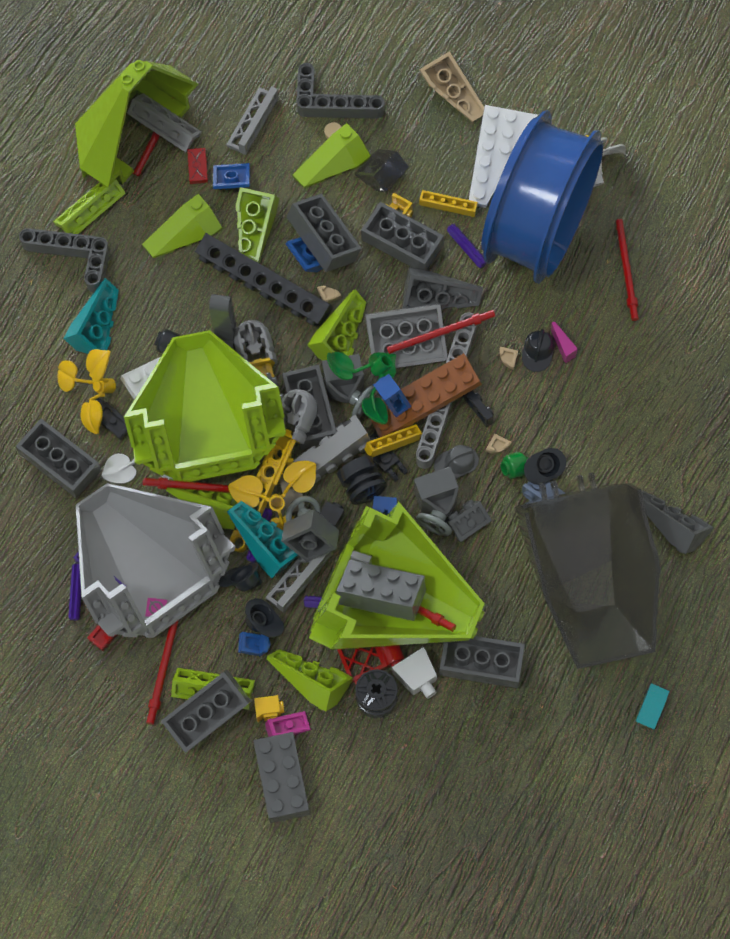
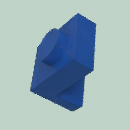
[238,632,270,656]

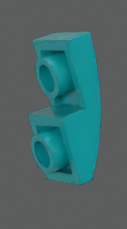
[635,683,670,729]

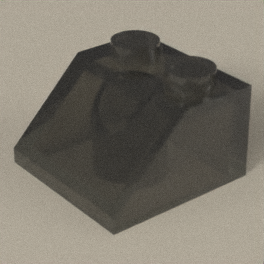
[355,149,409,192]

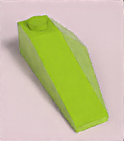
[293,123,371,188]
[236,187,280,263]
[142,194,222,258]
[307,289,366,361]
[165,478,237,530]
[267,649,353,711]

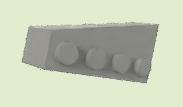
[293,415,371,483]

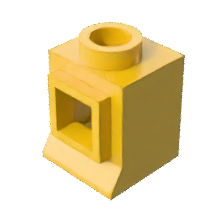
[386,193,414,218]
[254,695,284,723]

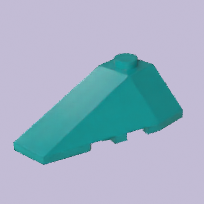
[63,278,119,354]
[227,501,299,579]

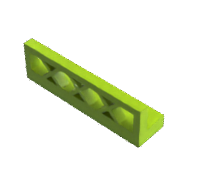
[53,179,125,234]
[171,668,255,710]

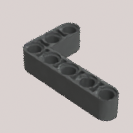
[296,63,385,119]
[19,228,110,293]
[209,294,237,350]

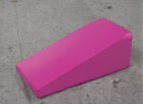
[551,322,577,363]
[265,711,311,737]

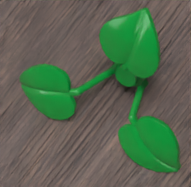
[327,352,396,424]

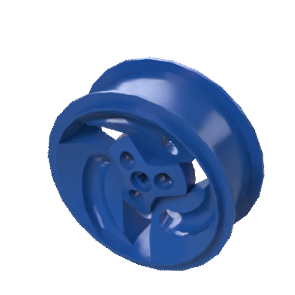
[481,110,604,284]

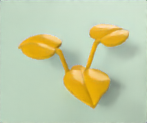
[57,349,116,434]
[228,460,316,530]

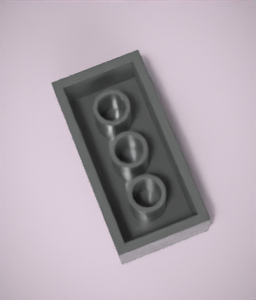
[286,194,362,272]
[361,202,444,270]
[282,365,337,450]
[16,419,102,499]
[336,560,426,621]
[439,636,525,688]
[161,669,251,753]
[253,732,310,823]

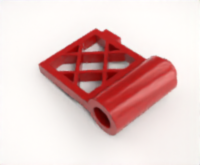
[337,645,405,684]

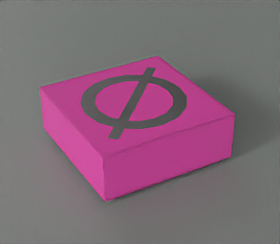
[145,598,167,617]

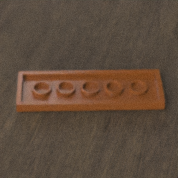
[370,353,482,437]

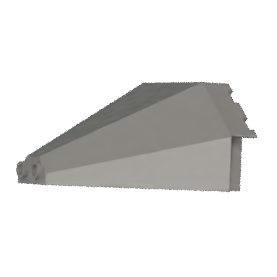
[76,483,236,638]

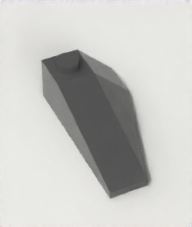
[402,267,483,310]
[632,490,714,554]

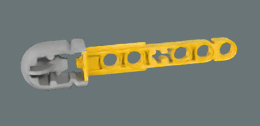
[234,320,294,474]
[230,389,317,553]

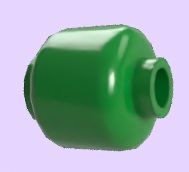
[500,452,528,479]

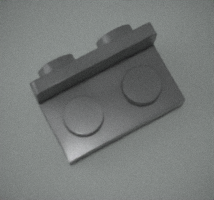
[444,500,492,542]

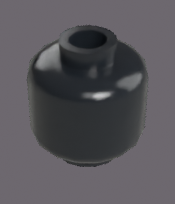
[154,329,180,353]

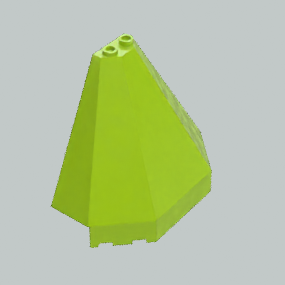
[75,60,198,187]
[124,330,286,482]
[309,501,485,650]

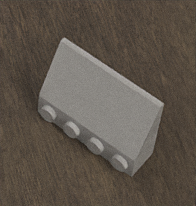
[365,303,448,368]

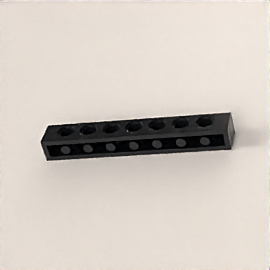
[195,233,333,327]

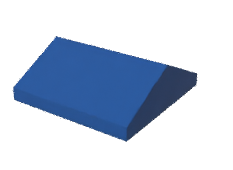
[213,163,250,189]
[286,237,323,273]

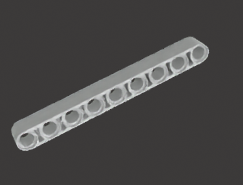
[416,312,477,469]

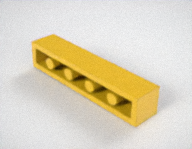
[419,190,478,217]
[364,425,422,457]

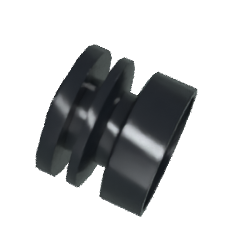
[337,455,387,505]
[355,669,398,718]

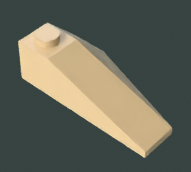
[419,51,484,122]

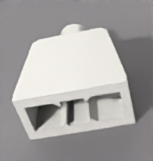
[392,647,437,699]

